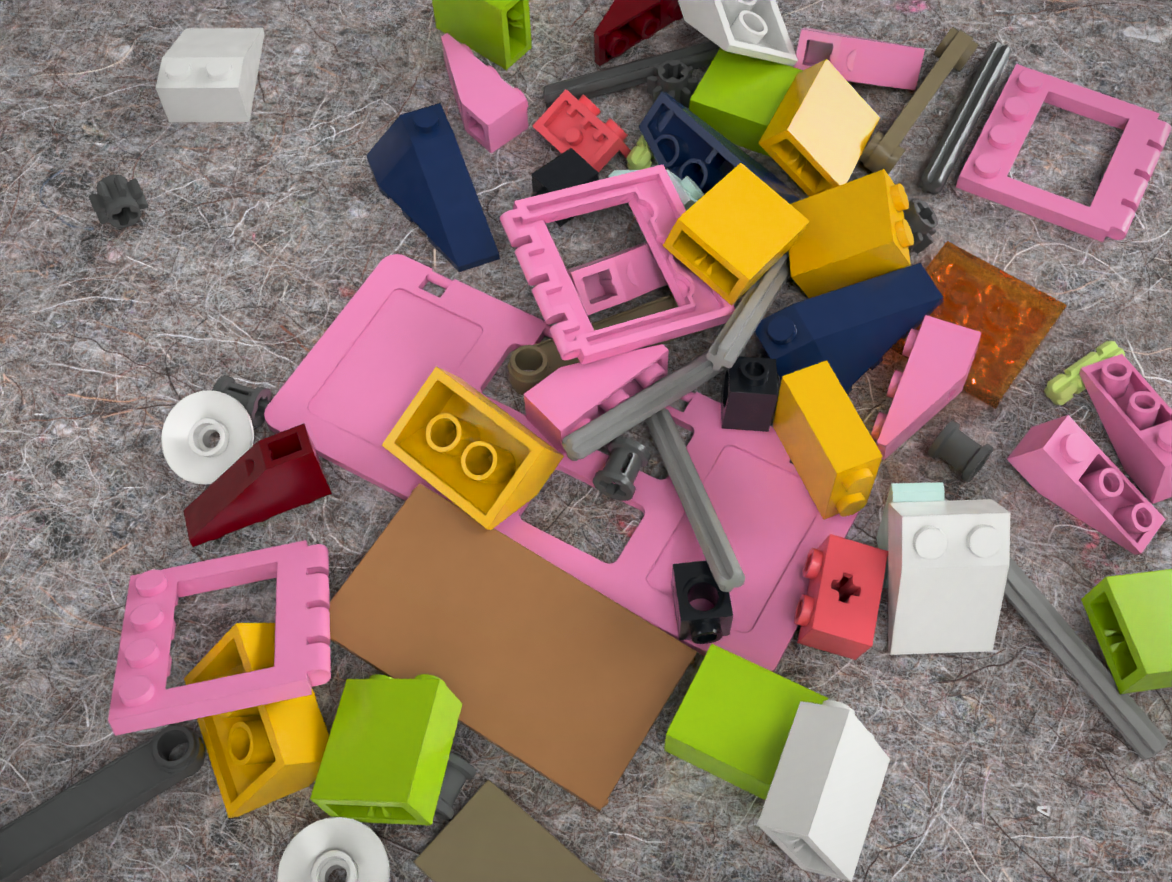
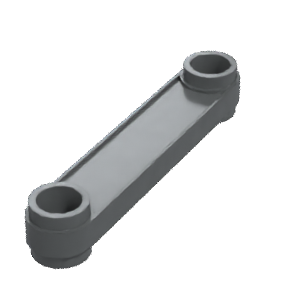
[0,725,205,882]

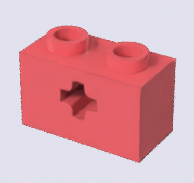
[794,534,888,660]

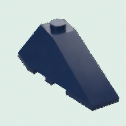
[638,91,800,204]
[366,103,500,272]
[753,263,943,395]

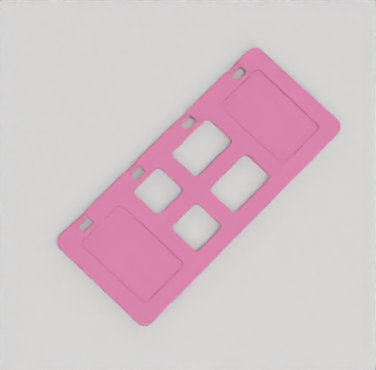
[264,254,859,672]

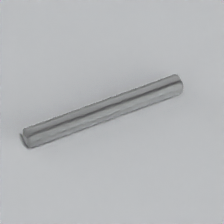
[706,250,791,371]
[562,349,746,461]
[646,408,745,592]
[1004,557,1168,760]

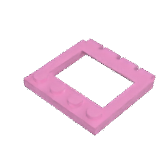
[956,64,1171,242]
[500,164,735,365]
[108,540,331,736]

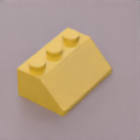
[382,366,564,530]
[184,623,329,818]

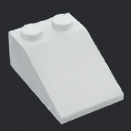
[678,0,798,66]
[156,28,264,123]
[888,499,1010,655]

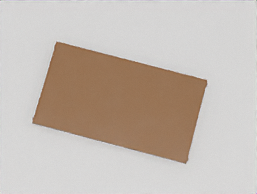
[329,483,697,812]

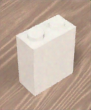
[757,700,890,882]

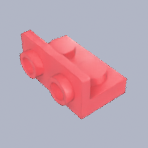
[532,89,631,172]

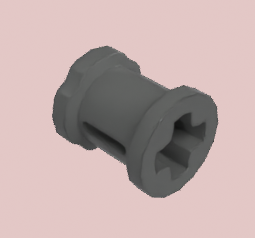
[212,375,272,427]
[928,420,994,483]
[593,437,651,501]
[434,752,476,821]

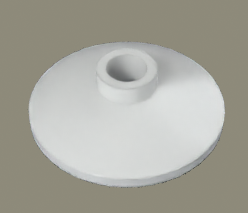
[161,390,254,485]
[277,817,390,882]

